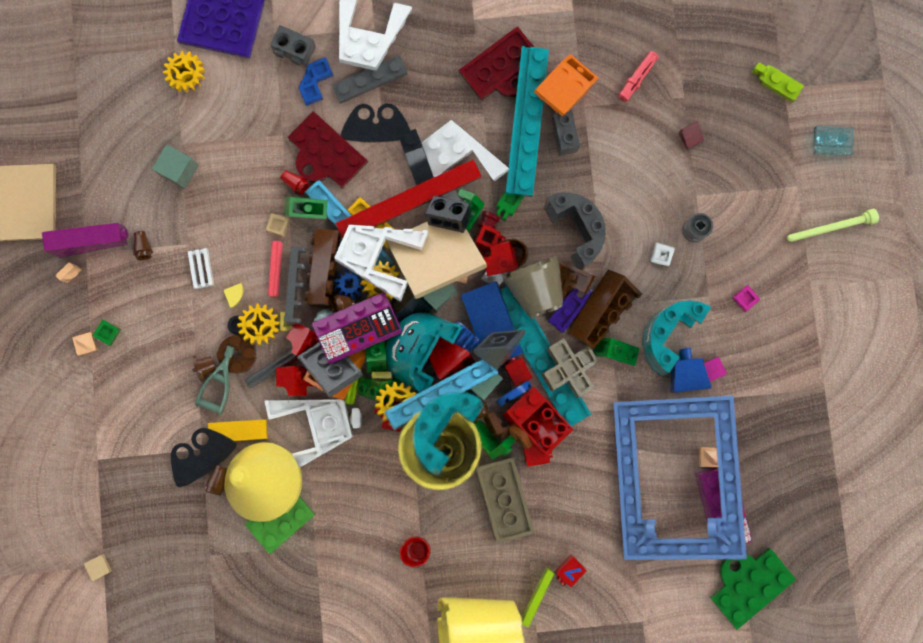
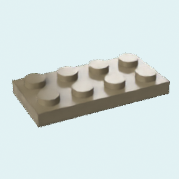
[476,457,535,544]

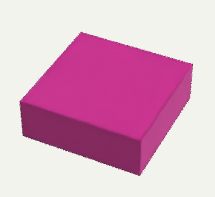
[732,285,760,312]
[704,356,727,382]

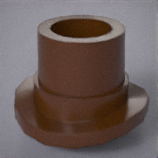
[192,355,216,382]

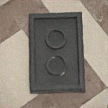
[297,342,363,398]

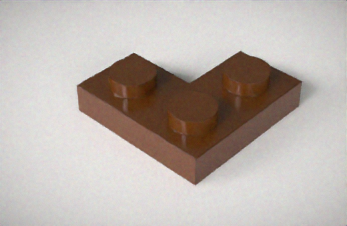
[559,261,595,300]

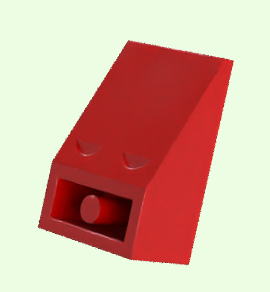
[502,386,574,456]

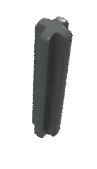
[245,351,298,388]

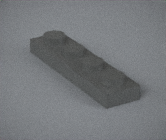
[332,56,408,104]

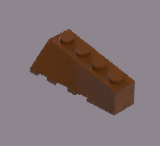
[305,229,341,309]
[568,269,642,349]

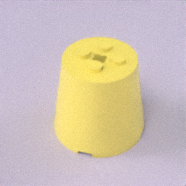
[398,411,481,490]
[437,597,524,643]

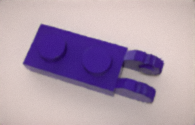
[548,288,594,334]

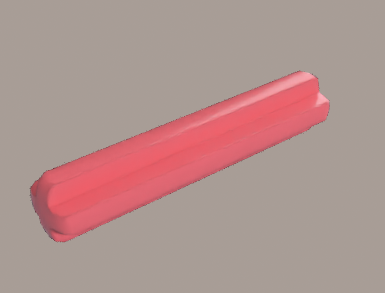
[268,241,283,297]

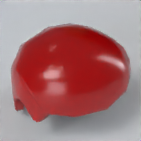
[399,536,431,568]

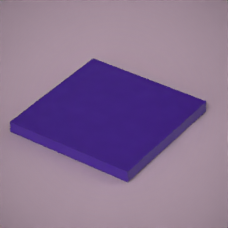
[177,0,265,59]

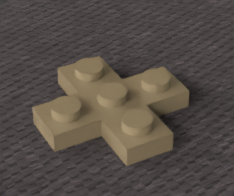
[541,338,599,398]

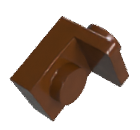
[483,411,513,439]

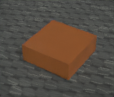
[509,424,533,449]

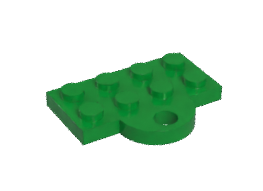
[710,548,796,630]

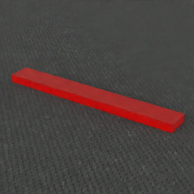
[336,159,482,239]

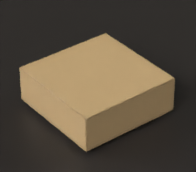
[265,213,290,238]
[84,554,112,581]

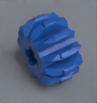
[334,269,365,301]
[454,322,480,353]

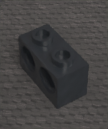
[425,196,472,233]

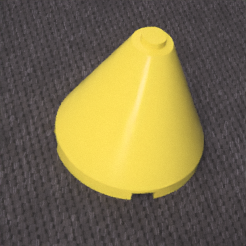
[225,442,302,522]

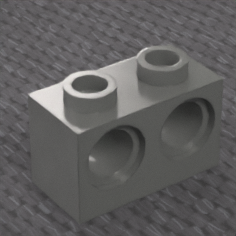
[270,25,316,66]
[551,110,580,156]

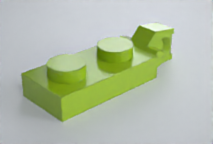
[752,62,804,103]

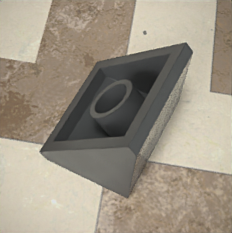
[473,329,526,370]

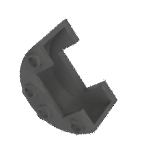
[544,193,606,271]

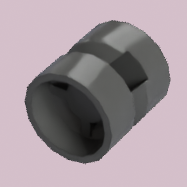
[682,213,713,243]

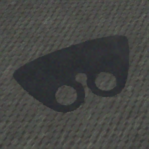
[341,103,411,142]
[171,428,237,487]

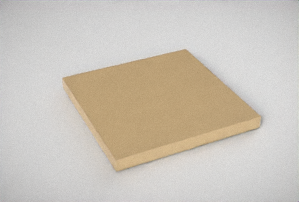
[0,164,56,241]
[386,222,487,299]

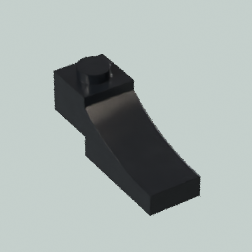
[398,129,434,186]

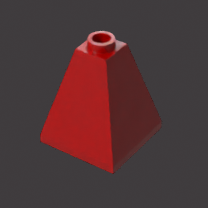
[429,337,476,381]

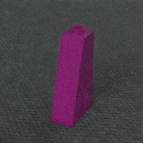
[42,223,129,258]

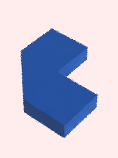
[298,57,334,106]

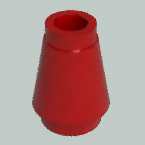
[280,170,309,195]

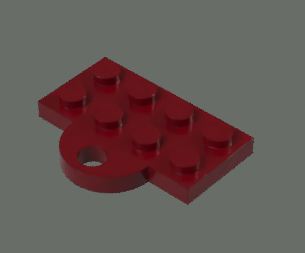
[459,26,534,101]
[287,111,368,189]

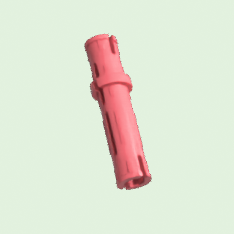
[618,51,659,102]

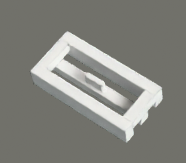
[188,248,214,289]

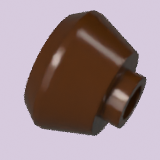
[332,295,355,313]

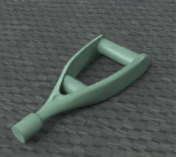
[195,346,235,416]

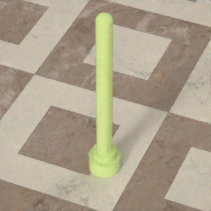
[787,209,879,242]

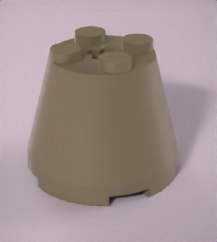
[502,255,564,319]

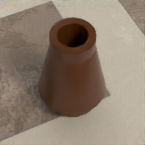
[133,231,153,261]
[205,465,227,496]

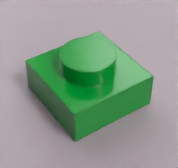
[92,319,121,346]

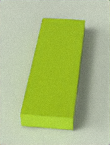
[521,567,554,627]

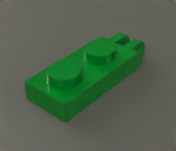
[495,190,524,221]

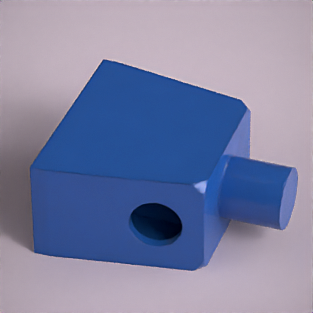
[670,348,711,393]

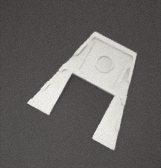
[339,0,412,71]
[422,120,510,201]
[335,225,428,301]
[264,399,354,467]

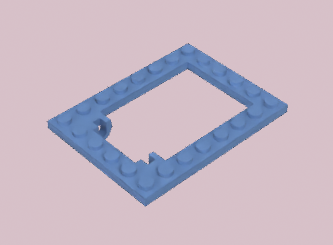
[613,396,747,560]

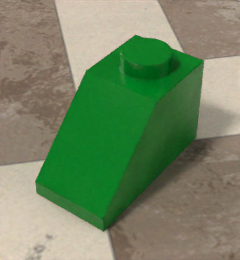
[284,197,328,219]

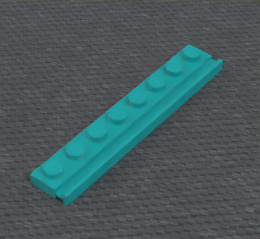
[505,46,549,197]
[500,286,592,426]

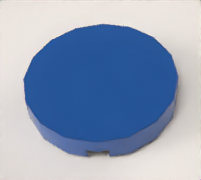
[496,380,532,407]

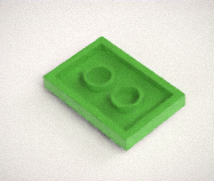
[245,496,316,554]

